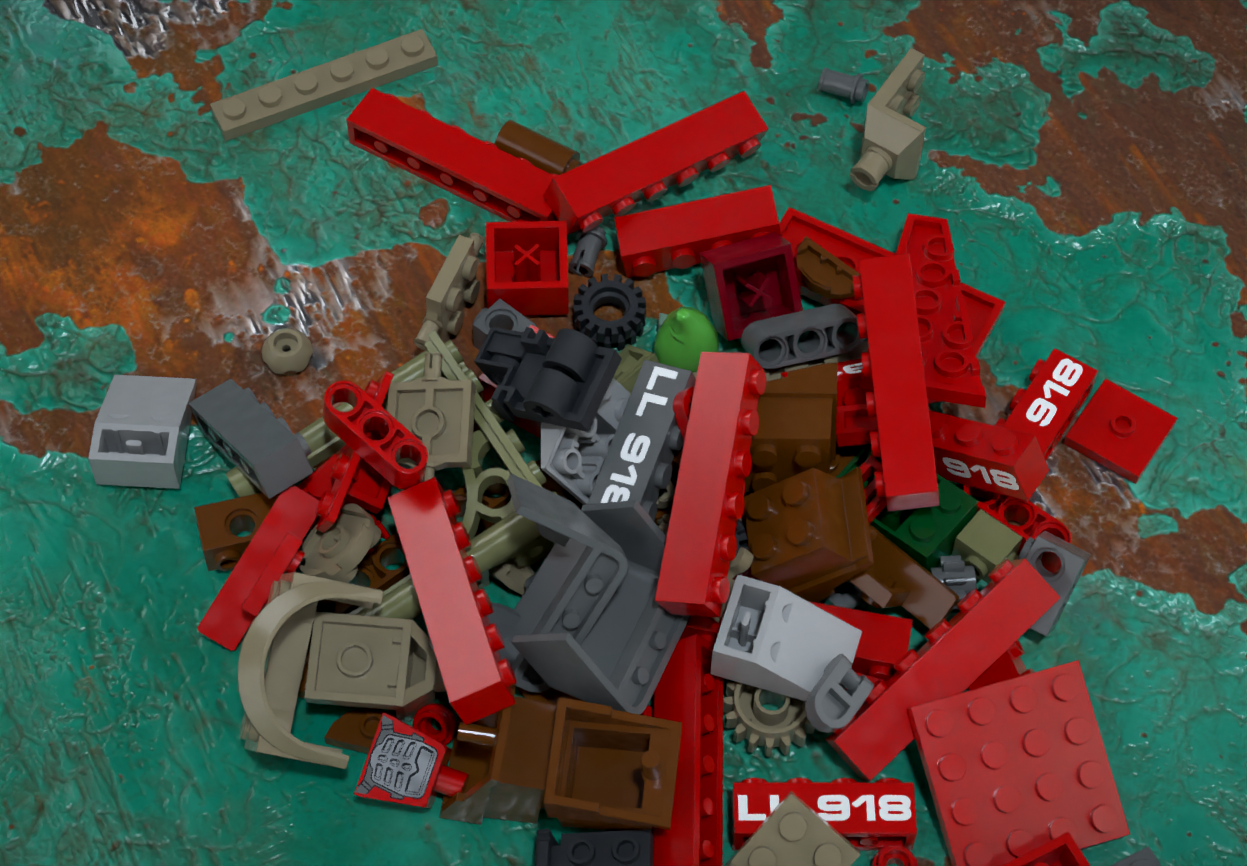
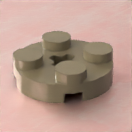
[299,504,381,583]

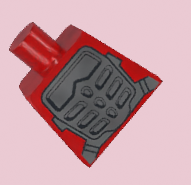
[354,713,469,809]

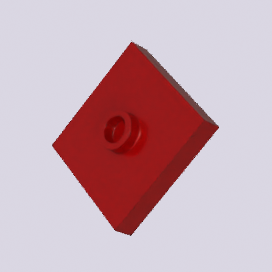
[1063,378,1178,484]

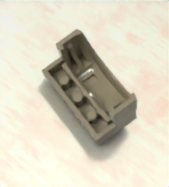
[237,572,383,769]

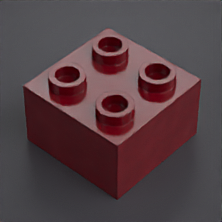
[700,232,803,341]

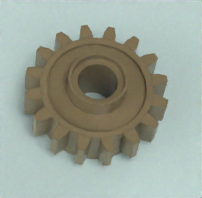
[723,682,815,757]

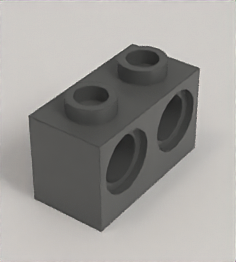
[1018,531,1091,636]

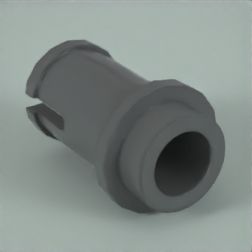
[818,67,869,104]
[569,226,607,277]

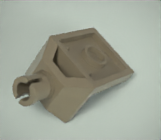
[850,48,926,191]
[304,612,446,723]
[725,791,861,866]

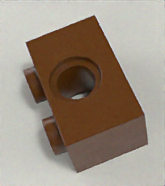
[194,492,280,571]

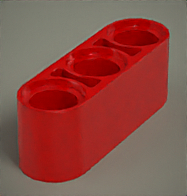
[323,380,428,490]
[962,485,1071,573]

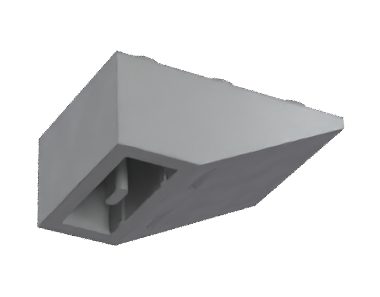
[88,374,197,489]
[541,378,631,505]
[710,574,862,701]

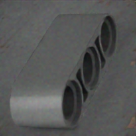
[741,304,865,369]

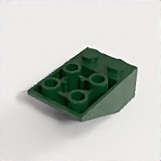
[836,443,979,571]

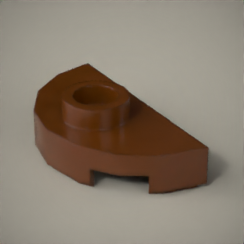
[796,236,861,299]
[324,708,397,754]

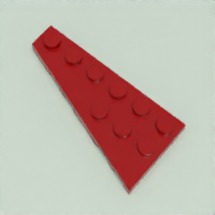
[860,213,986,408]

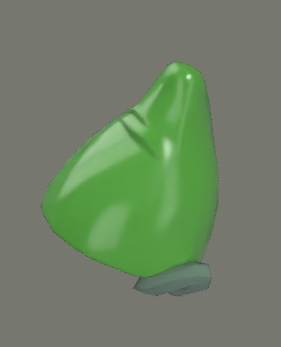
[654,306,719,373]

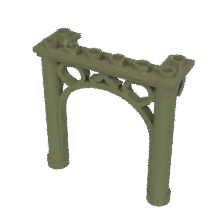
[225,330,557,620]

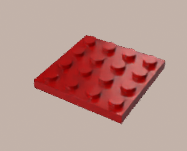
[907,660,1130,866]

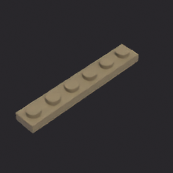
[210,29,438,141]

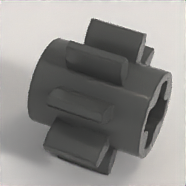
[929,555,976,609]

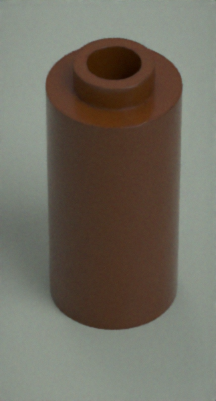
[494,120,583,175]

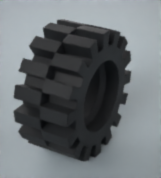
[573,274,646,351]

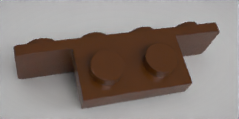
[845,530,959,629]

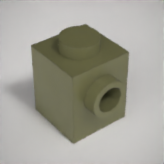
[951,509,1023,584]

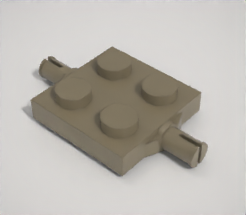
[414,233,485,350]
[385,352,476,483]

